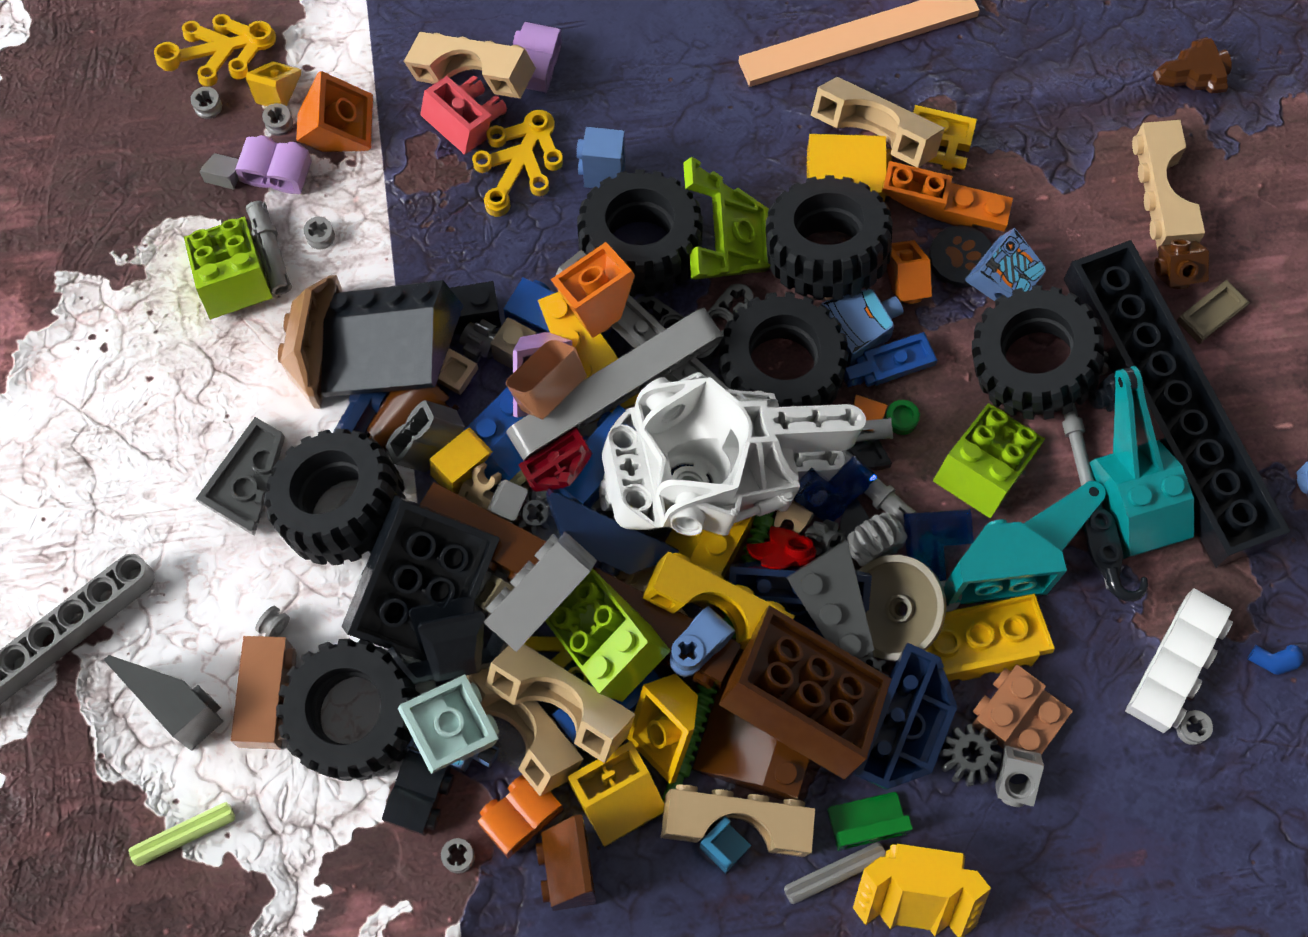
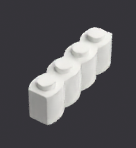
[1125,588,1233,733]

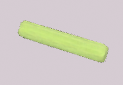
[129,802,235,866]

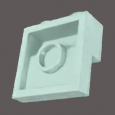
[398,674,499,774]

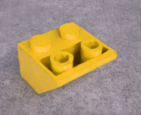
[567,741,664,847]

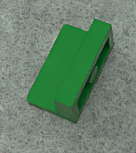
[827,792,913,851]

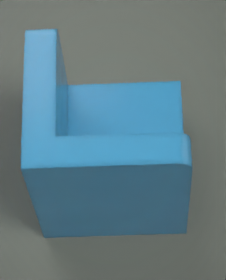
[699,816,751,874]

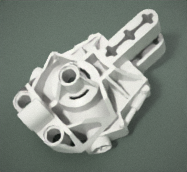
[599,372,866,536]

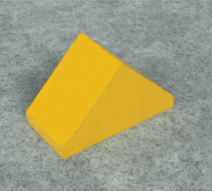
[246,61,302,106]
[430,428,493,494]

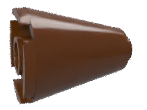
[367,384,460,450]

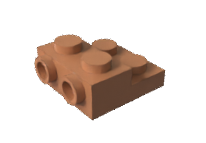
[973,665,1073,755]

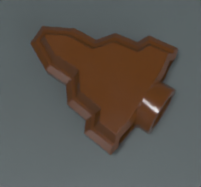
[1153,37,1232,94]

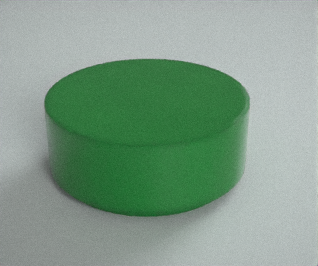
[885,400,920,435]

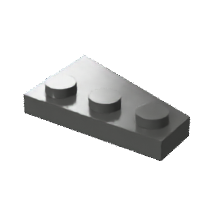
[196,417,285,536]
[786,540,874,659]

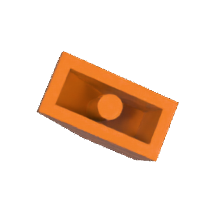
[887,240,932,304]

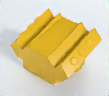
[853,843,991,937]

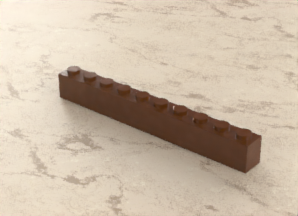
[420,482,742,689]

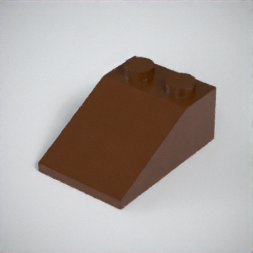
[536,814,597,911]

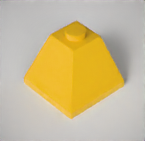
[627,673,698,784]

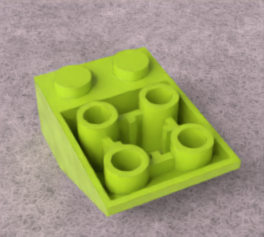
[184,216,273,320]
[933,403,1045,518]
[545,569,671,702]

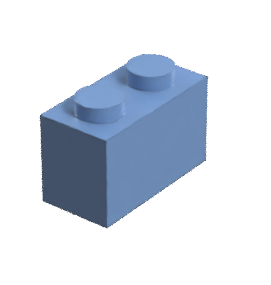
[577,127,626,188]

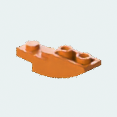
[882,161,1013,232]

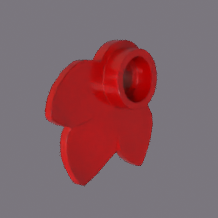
[746,526,816,569]

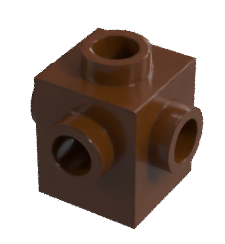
[1154,239,1209,289]

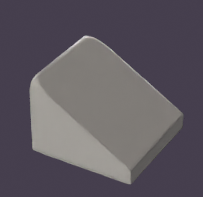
[200,153,239,190]
[487,480,528,521]

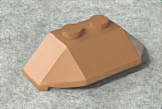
[278,275,342,409]

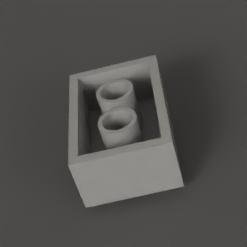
[484,531,597,652]

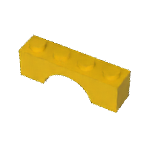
[642,551,795,650]

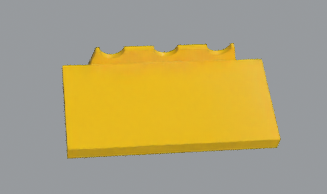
[925,593,1055,682]

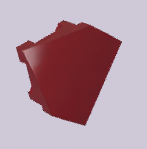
[519,427,593,492]

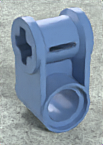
[670,606,736,677]

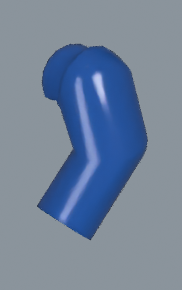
[1247,645,1304,675]

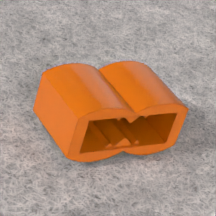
[478,775,563,858]

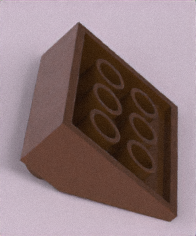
[719,605,891,780]
[692,638,809,800]

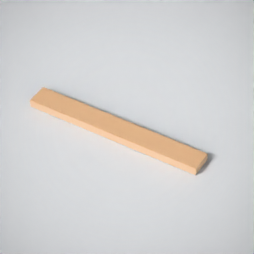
[739,0,980,87]

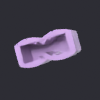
[513,22,562,92]
[235,135,312,194]

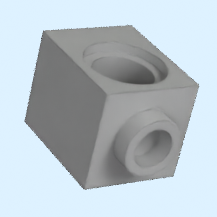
[995,745,1044,807]

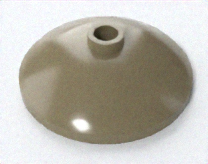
[859,555,946,661]

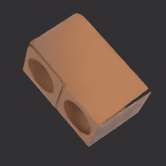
[506,340,587,420]

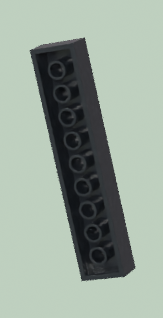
[1063,240,1291,568]

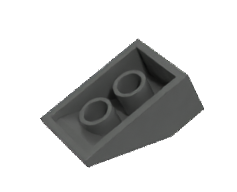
[104,655,224,751]

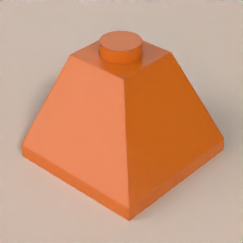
[296,71,373,152]
[550,242,635,338]

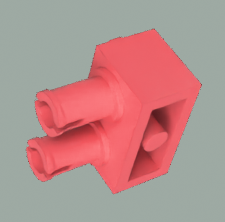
[420,76,507,155]

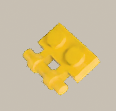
[913,105,977,170]

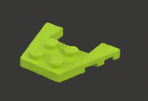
[683,157,771,280]

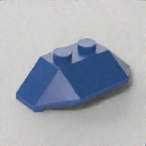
[463,387,526,486]

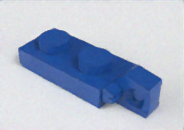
[844,332,938,387]

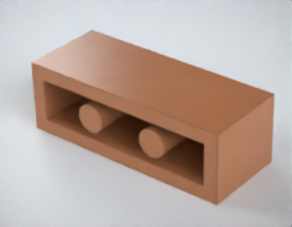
[231,636,297,750]

